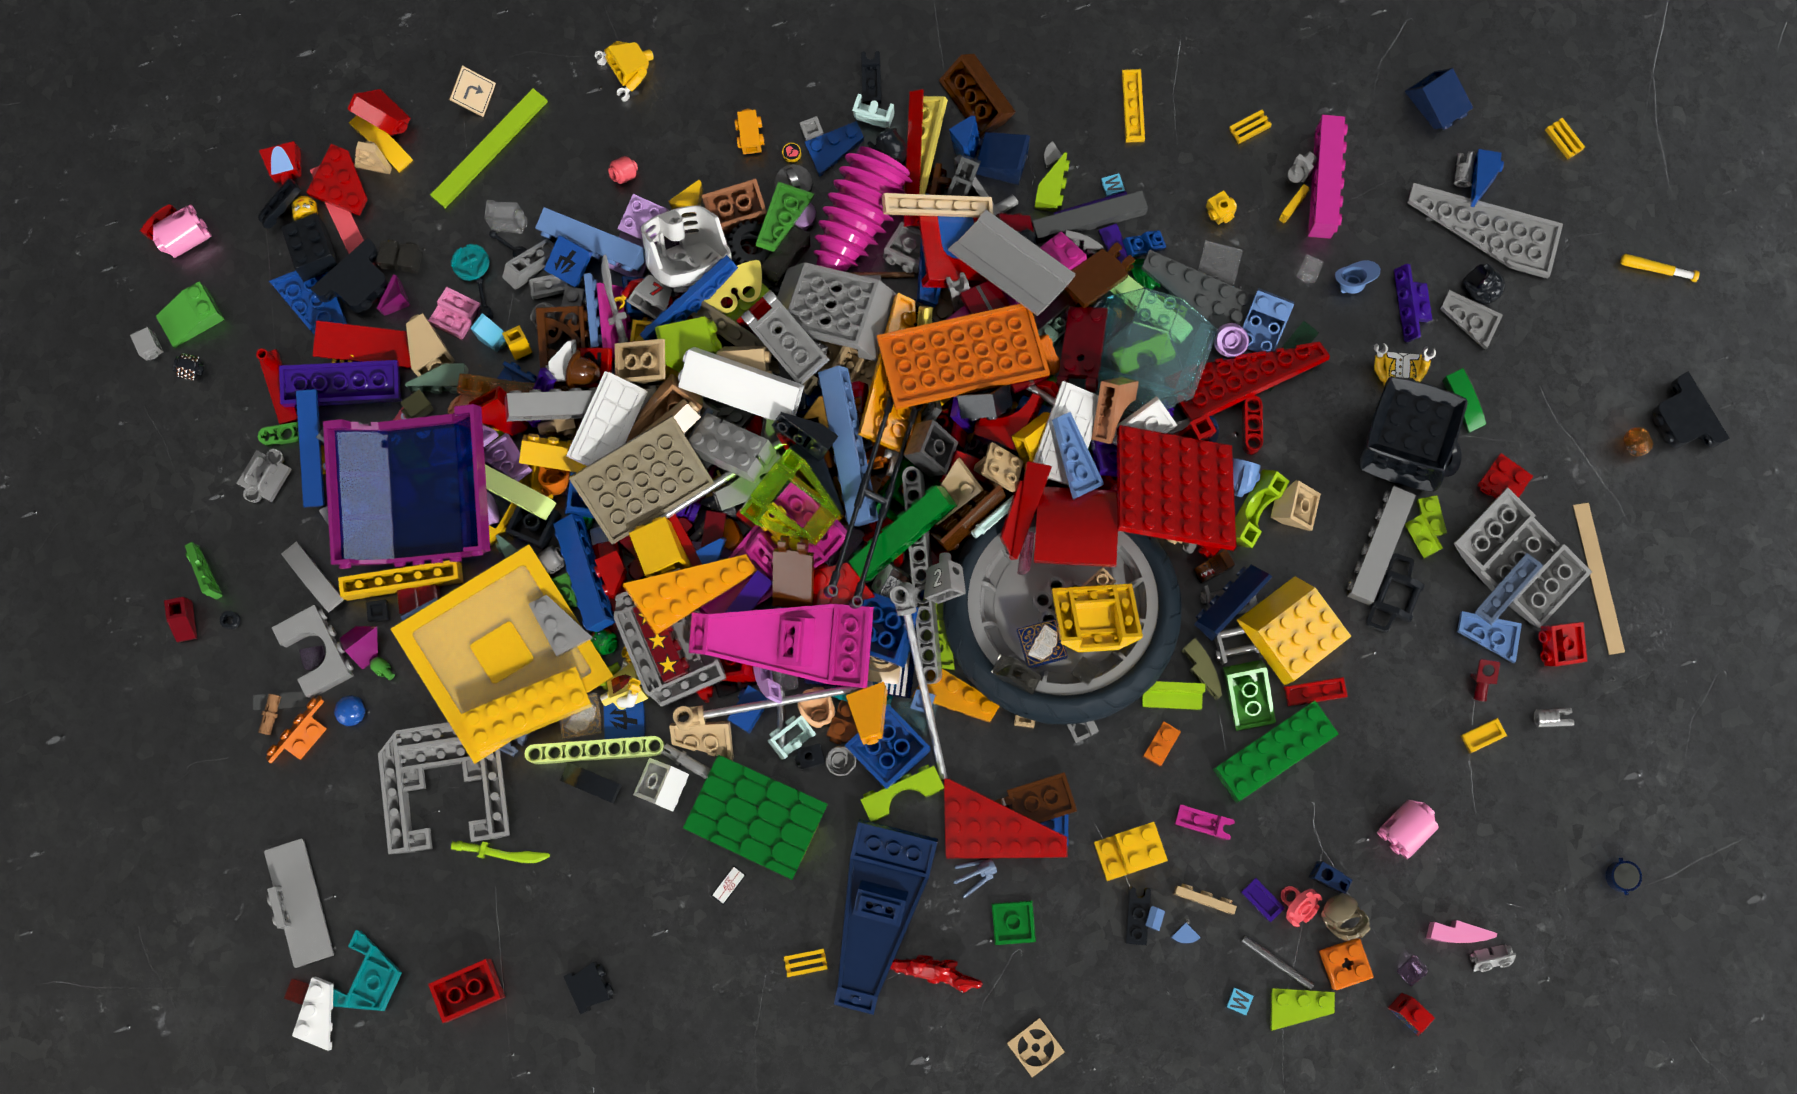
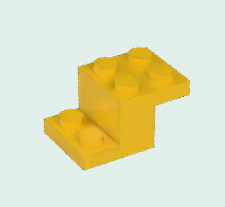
[1093,822,1168,881]

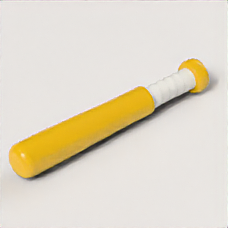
[1620,254,1700,282]

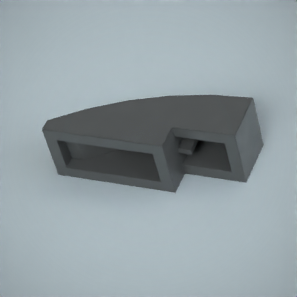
[946,154,981,196]

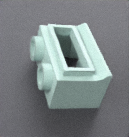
[852,94,894,128]
[767,715,816,760]

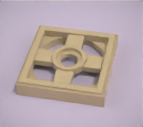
[1007,1018,1065,1077]

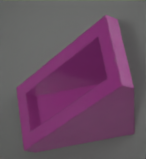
[377,275,411,316]
[339,626,378,669]

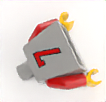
[614,275,674,320]

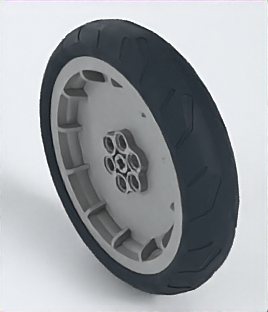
[943,509,1182,724]

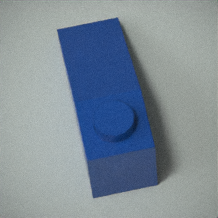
[1470,149,1504,207]

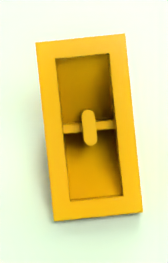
[668,180,703,214]

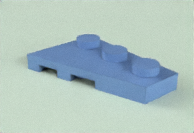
[1457,611,1522,663]

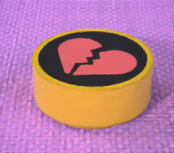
[782,143,801,163]

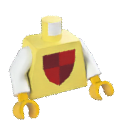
[600,647,648,710]

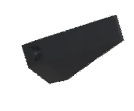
[788,444,846,516]

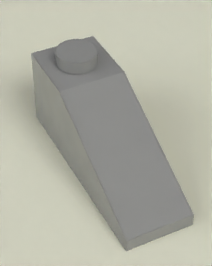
[502,238,555,290]

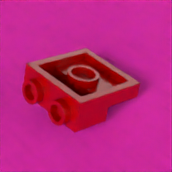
[1477,453,1533,498]
[1538,622,1587,666]

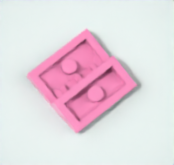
[428,287,480,340]

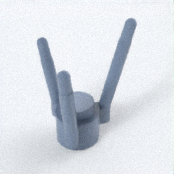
[953,858,997,898]

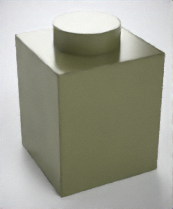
[400,389,434,419]

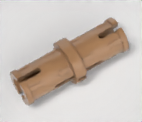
[258,694,281,735]

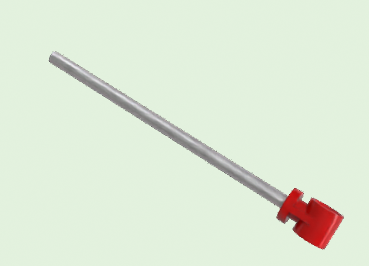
[646,432,796,525]

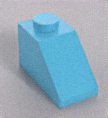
[470,314,507,352]

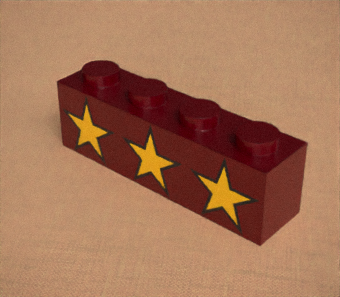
[632,606,690,683]

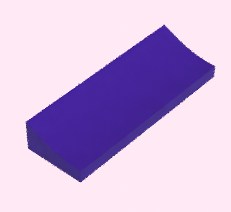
[279,360,402,407]

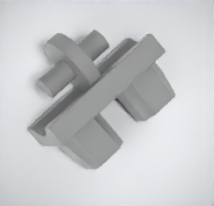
[1287,151,1318,183]

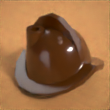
[566,349,601,389]

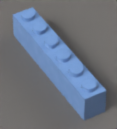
[535,207,645,273]

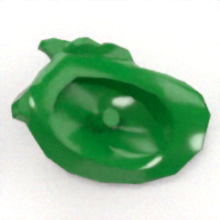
[1131,259,1161,292]

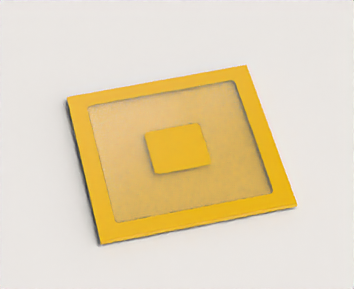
[391,545,614,764]

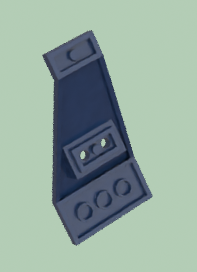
[834,819,938,1015]

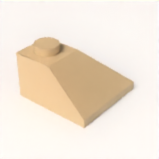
[1271,480,1321,531]

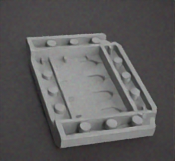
[614,568,727,707]

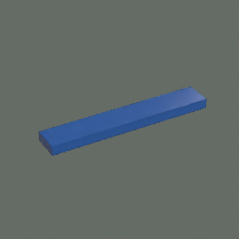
[296,389,325,508]

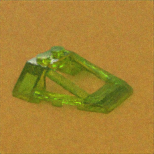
[740,448,841,545]

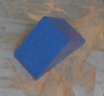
[696,537,727,565]

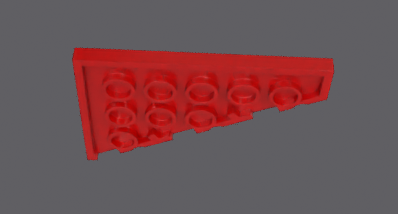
[944,779,1068,858]

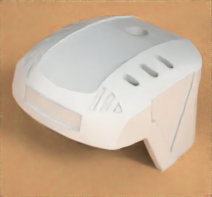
[641,205,732,288]

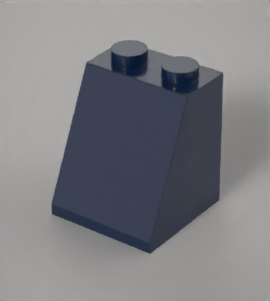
[1405,68,1473,130]
[975,132,1030,185]

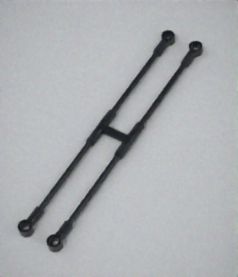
[824,389,923,609]

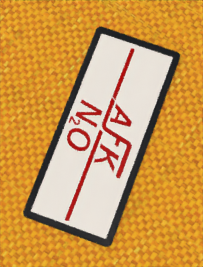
[711,866,746,905]

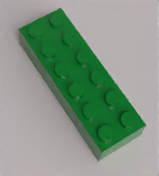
[1213,701,1339,803]

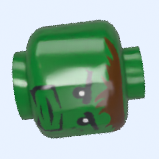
[589,628,618,655]

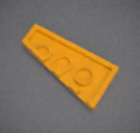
[912,669,1000,722]

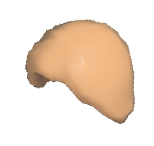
[797,687,835,728]

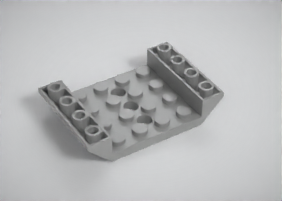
[775,262,897,362]

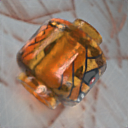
[1623,427,1653,456]

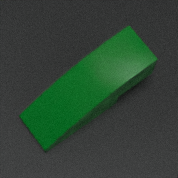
[1442,368,1486,433]

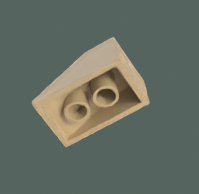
[615,339,666,384]

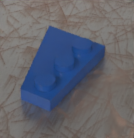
[805,121,864,177]

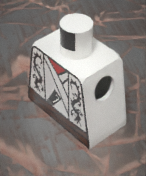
[872,563,912,598]

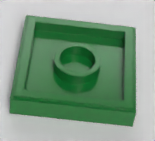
[992,901,1036,945]

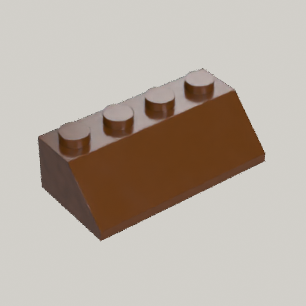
[939,54,1016,138]

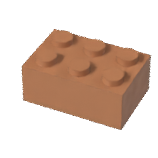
[701,179,767,235]

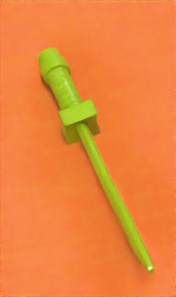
[451,841,550,863]

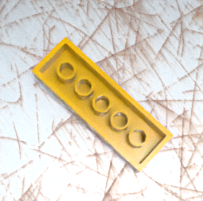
[461,666,593,754]

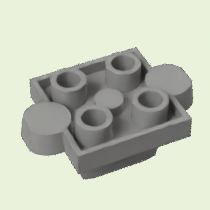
[236,449,292,503]

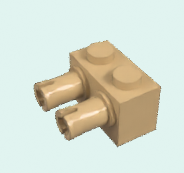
[538,419,583,440]

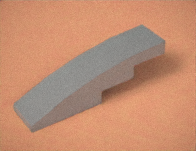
[281,541,344,612]

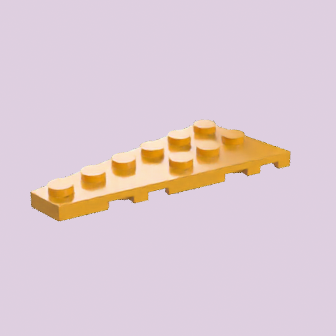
[623,554,757,635]

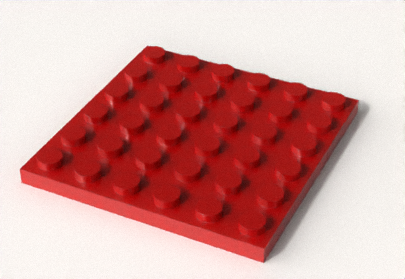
[1117,425,1236,551]

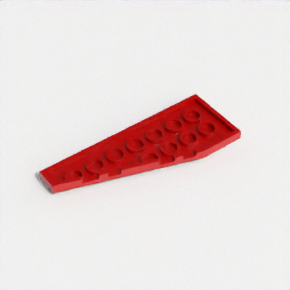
[1163,341,1330,422]

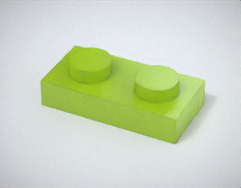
[1417,495,1447,536]
[1405,514,1443,558]

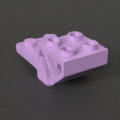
[608,194,669,277]

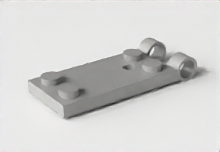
[741,290,830,384]

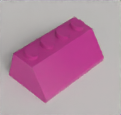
[597,283,632,362]

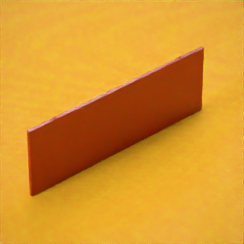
[313,321,411,368]

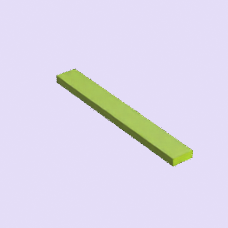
[430,88,548,209]

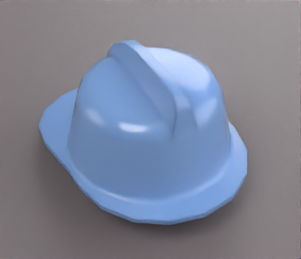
[1335,260,1381,294]

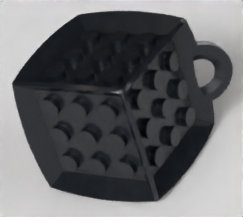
[1360,376,1468,492]

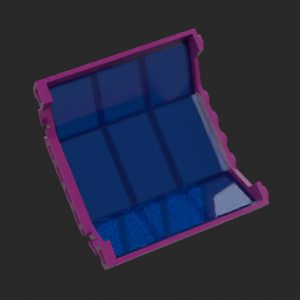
[323,404,490,569]

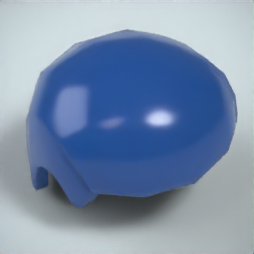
[334,695,366,727]

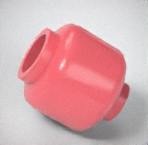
[608,156,638,184]

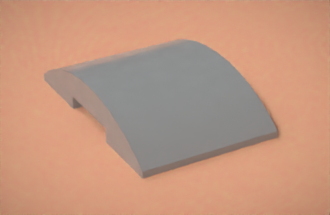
[1454,488,1592,628]

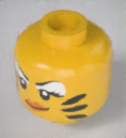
[292,196,318,221]

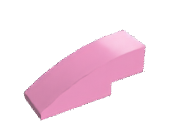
[1426,920,1497,943]

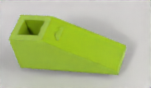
[1034,152,1070,212]

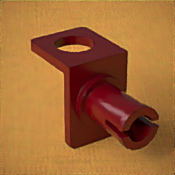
[1471,659,1500,701]

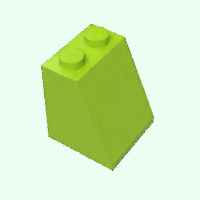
[655,316,722,373]

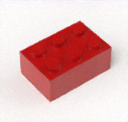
[428,959,505,1023]

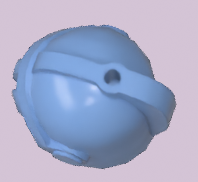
[1233,458,1261,497]

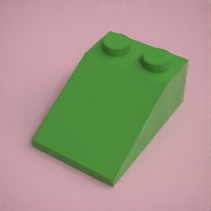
[156,281,225,348]
[1223,660,1276,731]

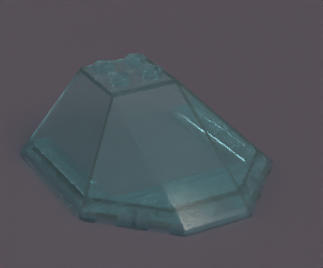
[1083,288,1218,416]

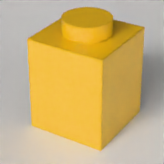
[502,325,532,360]

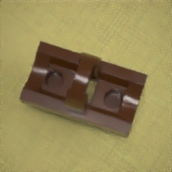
[925,163,952,195]

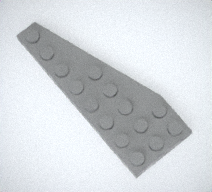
[1407,183,1563,279]

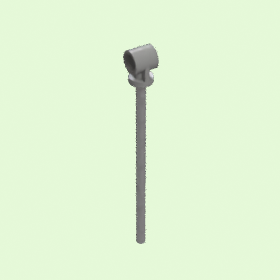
[890,582,948,780]

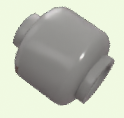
[537,546,565,575]

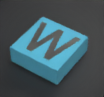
[1101,173,1125,197]
[1226,988,1254,1015]

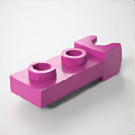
[1174,804,1235,840]

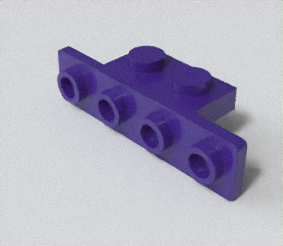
[1394,264,1432,342]

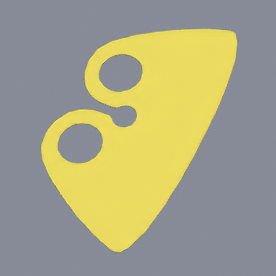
[704,260,762,313]

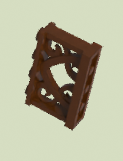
[536,306,590,385]

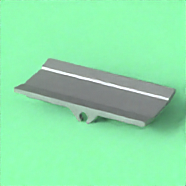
[948,210,1075,316]

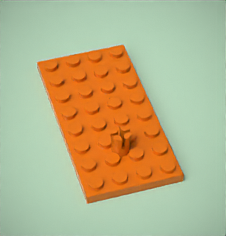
[876,304,1050,410]

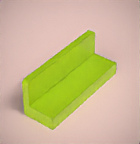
[1142,681,1205,710]

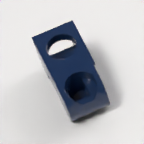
[1309,861,1353,894]

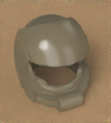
[1321,893,1371,941]

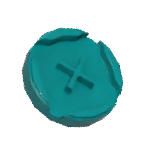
[451,244,490,281]

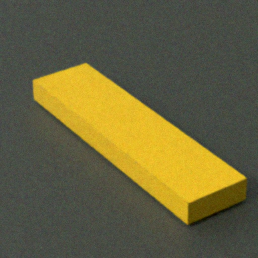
[1122,69,1145,142]

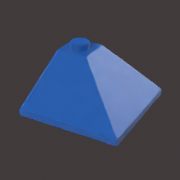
[862,593,918,668]
[844,704,931,789]

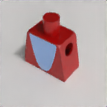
[259,141,302,185]

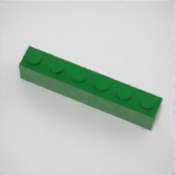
[849,486,957,581]

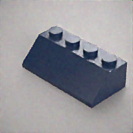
[1194,564,1272,641]

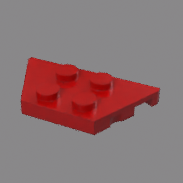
[813,562,875,606]

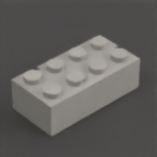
[688,413,776,483]

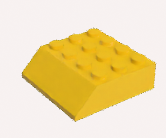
[1237,576,1351,685]

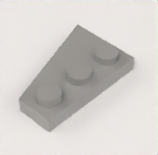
[1440,290,1503,350]
[529,595,593,657]

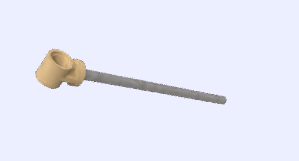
[673,681,873,731]

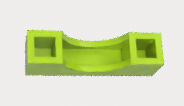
[1235,469,1290,548]
[861,764,944,822]

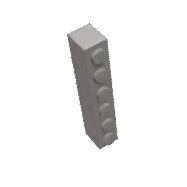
[1346,486,1416,605]

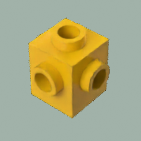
[1206,190,1237,225]

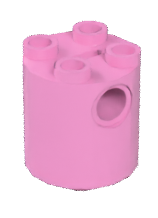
[153,204,211,258]
[1377,799,1439,859]

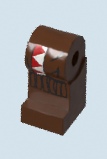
[1194,550,1235,583]

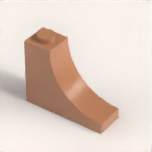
[1091,377,1139,444]

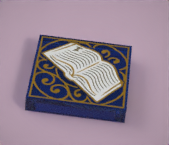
[1016,619,1068,669]

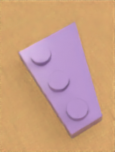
[484,433,532,481]

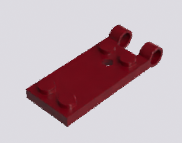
[1056,307,1108,393]

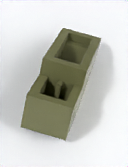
[1181,638,1222,701]

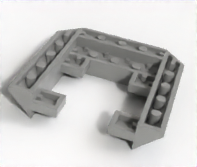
[378,722,510,854]

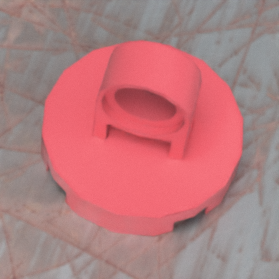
[1281,886,1322,927]

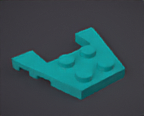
[333,930,402,1011]

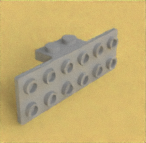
[264,839,334,968]

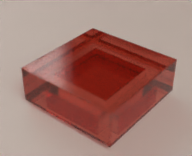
[284,979,309,1005]

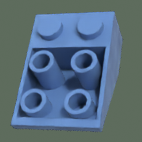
[1242,288,1294,353]

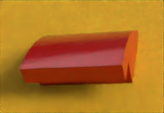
[1034,487,1118,567]

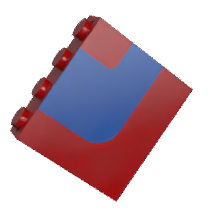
[913,216,989,288]

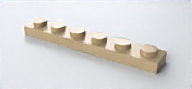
[882,193,993,218]

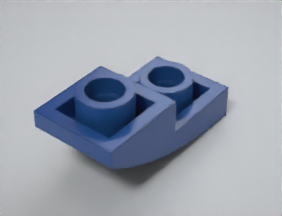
[1122,230,1166,257]

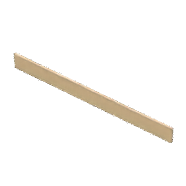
[1573,503,1625,655]

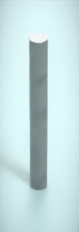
[1241,935,1314,990]

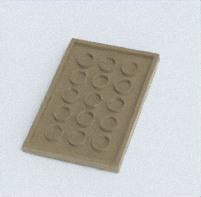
[569,415,714,545]

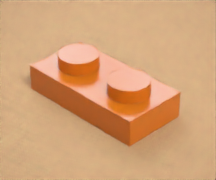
[1143,721,1181,766]

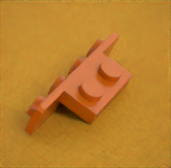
[266,696,327,763]

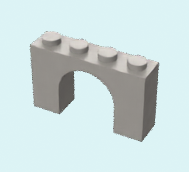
[272,605,354,699]

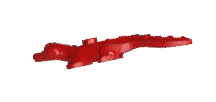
[890,955,983,993]

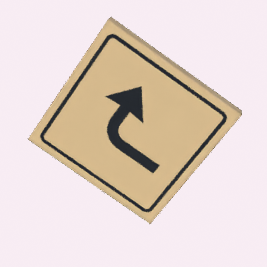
[449,66,496,117]

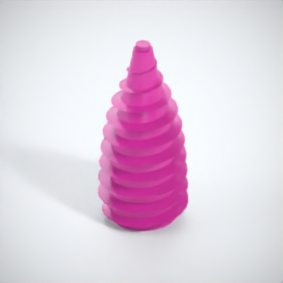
[814,146,913,272]

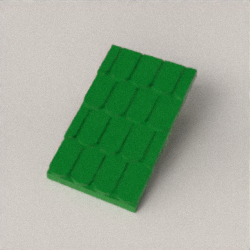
[683,755,828,880]

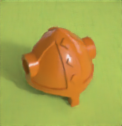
[538,466,570,497]

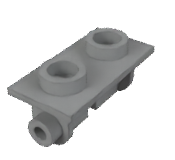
[1470,944,1516,972]

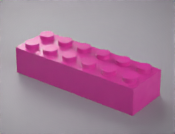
[1308,115,1348,239]

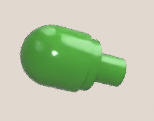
[370,657,395,680]

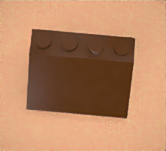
[930,479,1007,552]

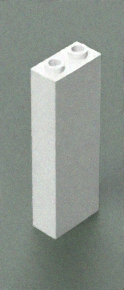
[678,347,805,421]

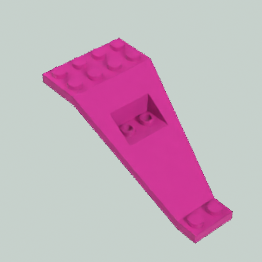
[699,476,847,614]
[689,604,874,688]

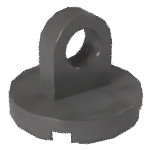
[774,164,813,192]

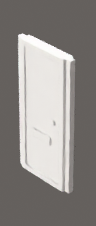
[566,371,648,466]
[1033,381,1099,487]

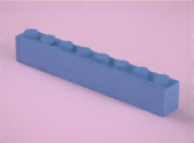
[818,365,879,527]

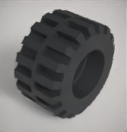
[727,221,775,270]

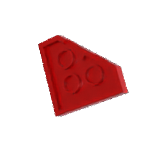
[306,144,368,216]

